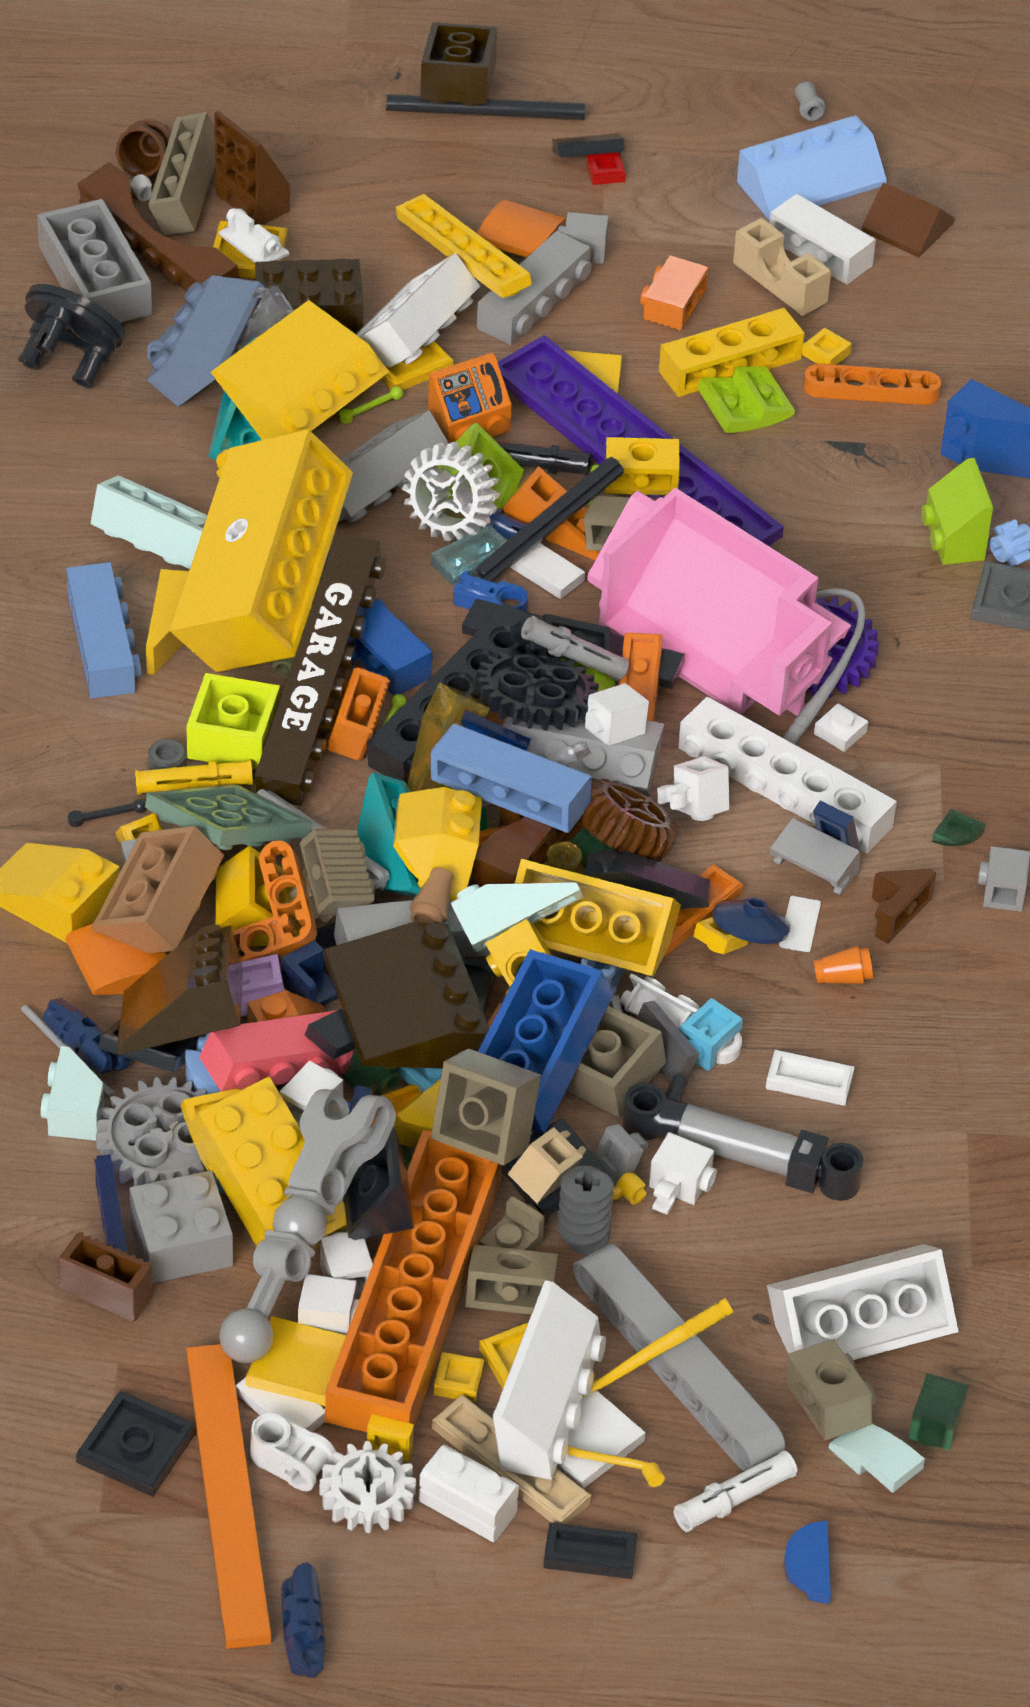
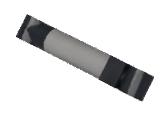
[623,1075,863,1201]

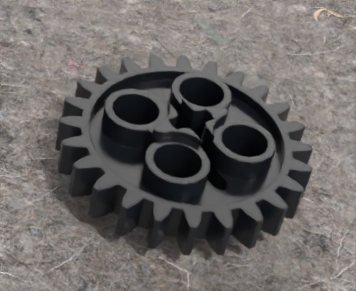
[474,649,599,731]

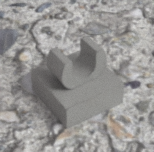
[594,1124,649,1183]

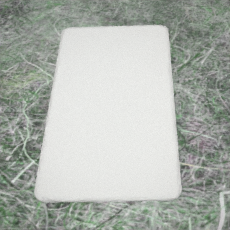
[779,896,821,952]

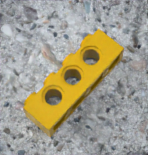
[659,308,804,397]

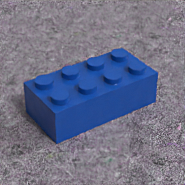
[478,949,614,1134]

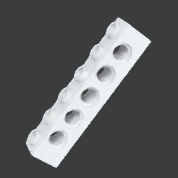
[678,697,897,854]

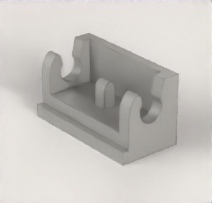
[770,818,860,895]

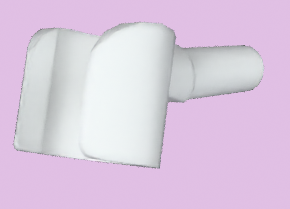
[131,175,153,201]

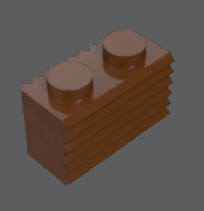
[57,1232,153,1322]

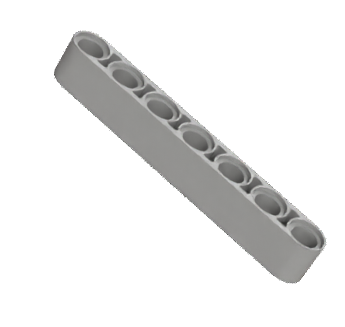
[573,1243,785,1471]

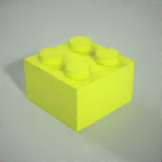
[186,673,280,770]

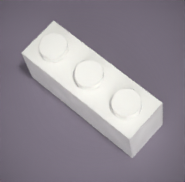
[770,194,876,285]

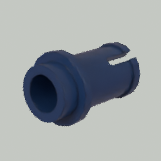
[483,508,528,539]

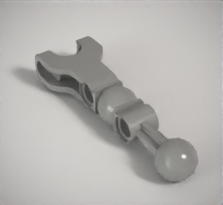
[219,1089,396,1363]

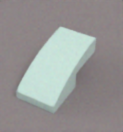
[829,1424,925,1493]

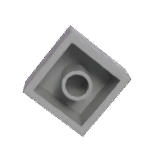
[129,1170,233,1283]

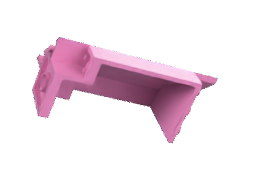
[588,488,851,716]

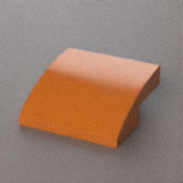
[477,199,566,257]
[65,924,167,995]

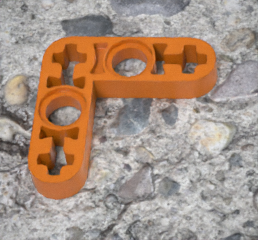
[233,840,317,962]

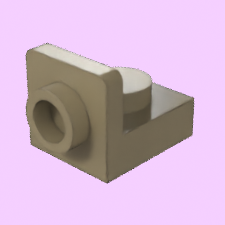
[479,1196,544,1251]

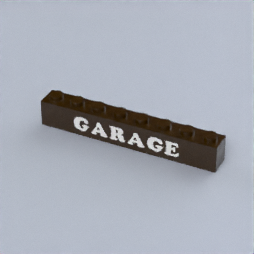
[255,533,386,806]

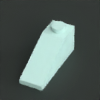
[451,883,584,952]

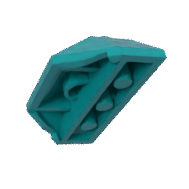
[357,772,421,897]

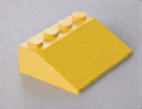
[211,300,389,440]

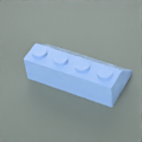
[737,115,887,221]

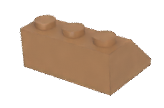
[92,826,224,953]

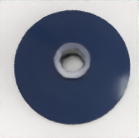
[712,897,790,944]

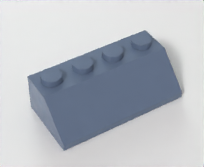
[146,275,264,407]

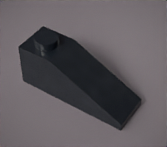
[586,850,711,909]

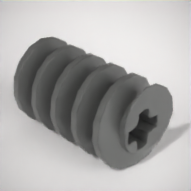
[557,1166,614,1255]

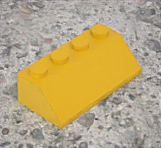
[514,859,681,977]

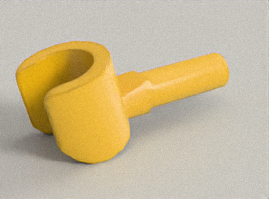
[612,1172,647,1205]

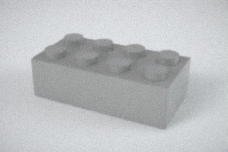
[37,199,152,322]

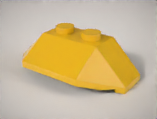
[393,787,482,901]

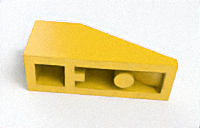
[146,569,189,675]

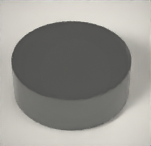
[148,739,187,770]

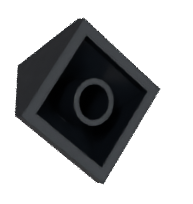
[344,1126,414,1240]

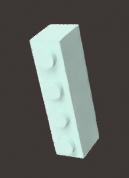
[90,475,207,569]

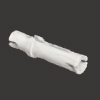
[674,1450,798,1532]

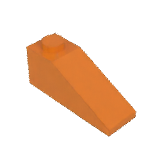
[502,466,600,560]

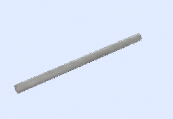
[21,1005,116,1098]

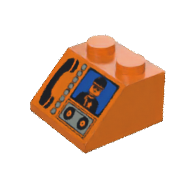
[428,352,511,443]

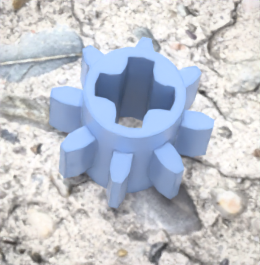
[990,519,1030,566]

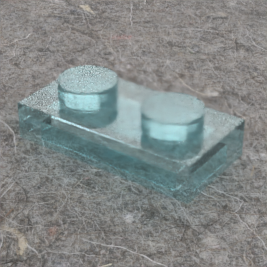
[430,525,507,585]

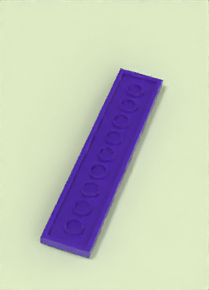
[497,335,784,546]

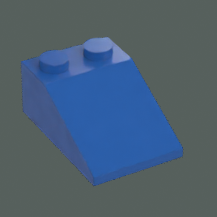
[941,379,1030,479]

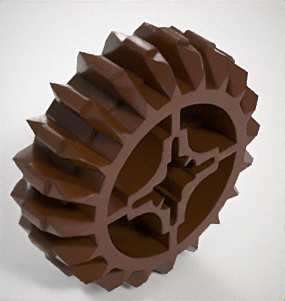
[579,779,679,862]

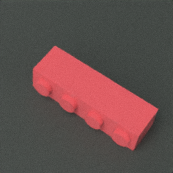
[199,1010,362,1091]

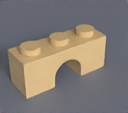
[733,218,831,316]

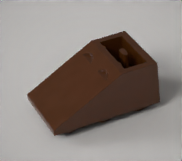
[213,111,290,225]

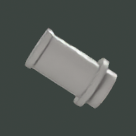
[795,82,825,121]

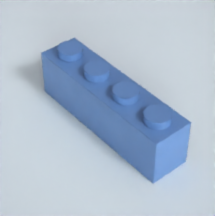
[66,562,141,699]
[430,724,591,833]

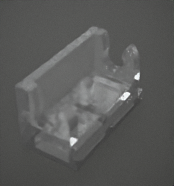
[230,286,294,357]

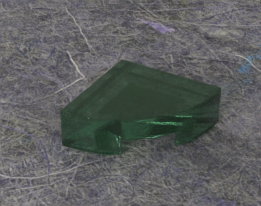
[932,809,985,846]

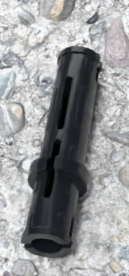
[496,441,591,476]

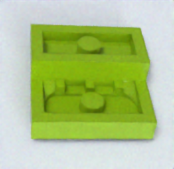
[697,366,795,433]

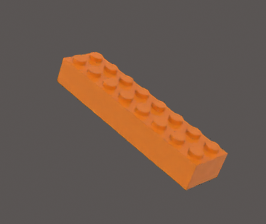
[325,1130,503,1433]

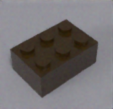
[420,22,498,106]
[255,258,364,337]

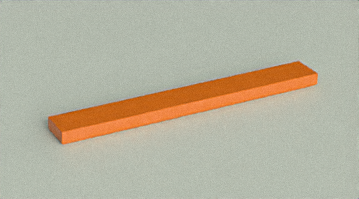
[186,1344,271,1649]

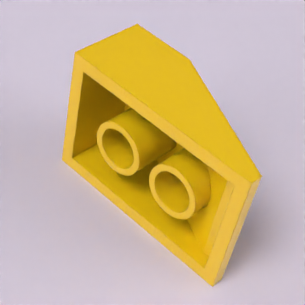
[0,843,120,943]

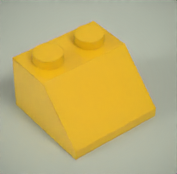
[216,846,302,946]

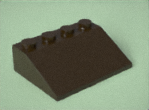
[323,922,490,1069]
[117,924,243,1055]

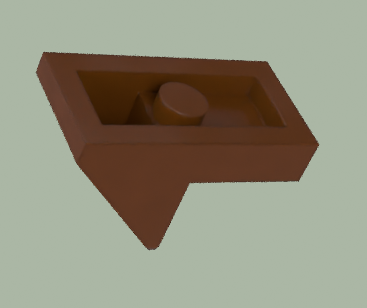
[872,869,936,944]

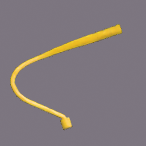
[567,1298,734,1487]

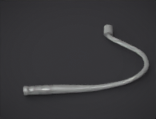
[783,588,865,745]

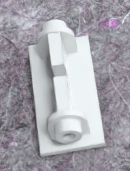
[219,208,289,263]
[620,973,699,1030]

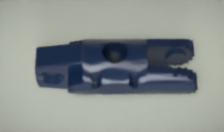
[43,998,131,1074]
[281,1562,325,1678]

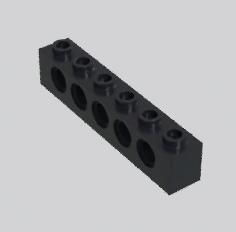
[367,603,539,785]

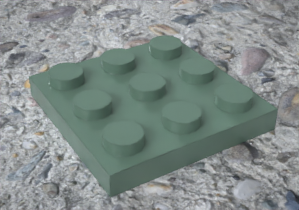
[145,784,312,850]

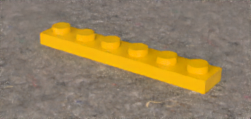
[395,194,532,299]

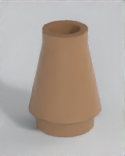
[409,868,454,924]

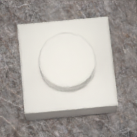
[814,704,868,752]

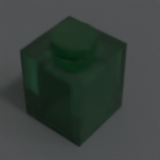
[909,1373,969,1451]

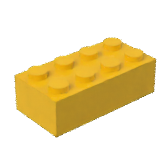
[188,1076,347,1250]

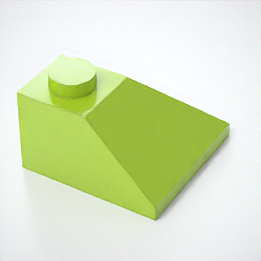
[437,422,524,515]

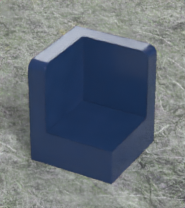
[282,940,338,1006]

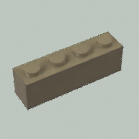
[148,112,215,236]

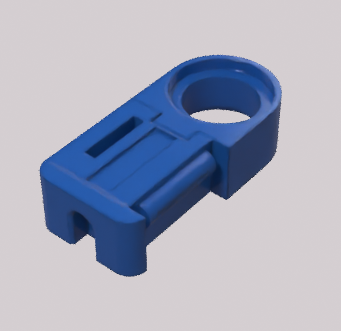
[453,571,528,612]

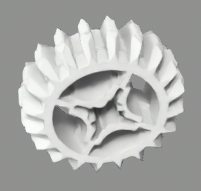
[402,442,500,541]

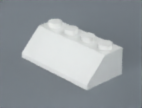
[356,253,480,368]
[767,1244,959,1360]
[493,1281,606,1480]

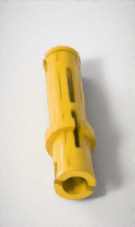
[135,760,253,795]

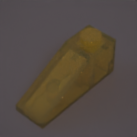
[407,682,490,792]

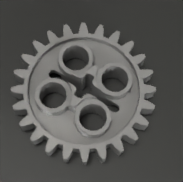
[96,1077,207,1186]

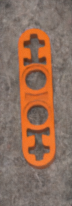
[803,364,942,405]

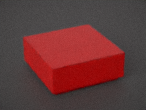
[586,152,626,185]

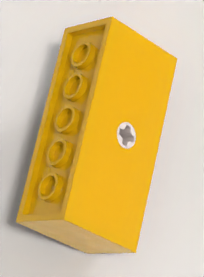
[170,429,353,672]

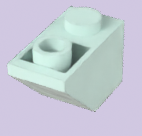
[41,1046,104,1140]

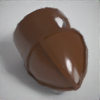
[115,119,171,177]

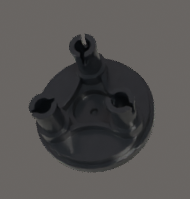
[18,284,126,389]

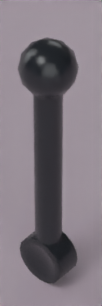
[68,798,147,827]

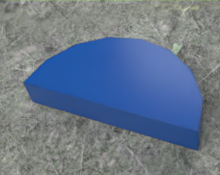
[783,1521,831,1604]

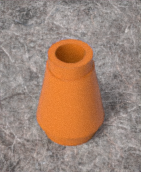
[813,945,873,984]

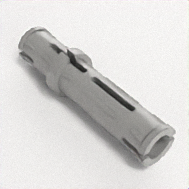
[521,616,629,681]

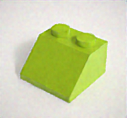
[921,458,993,565]

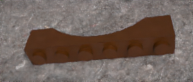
[77,162,240,292]

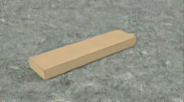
[432,1395,591,1525]

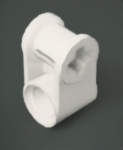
[250,1413,336,1491]

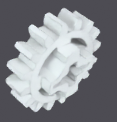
[320,1441,416,1533]

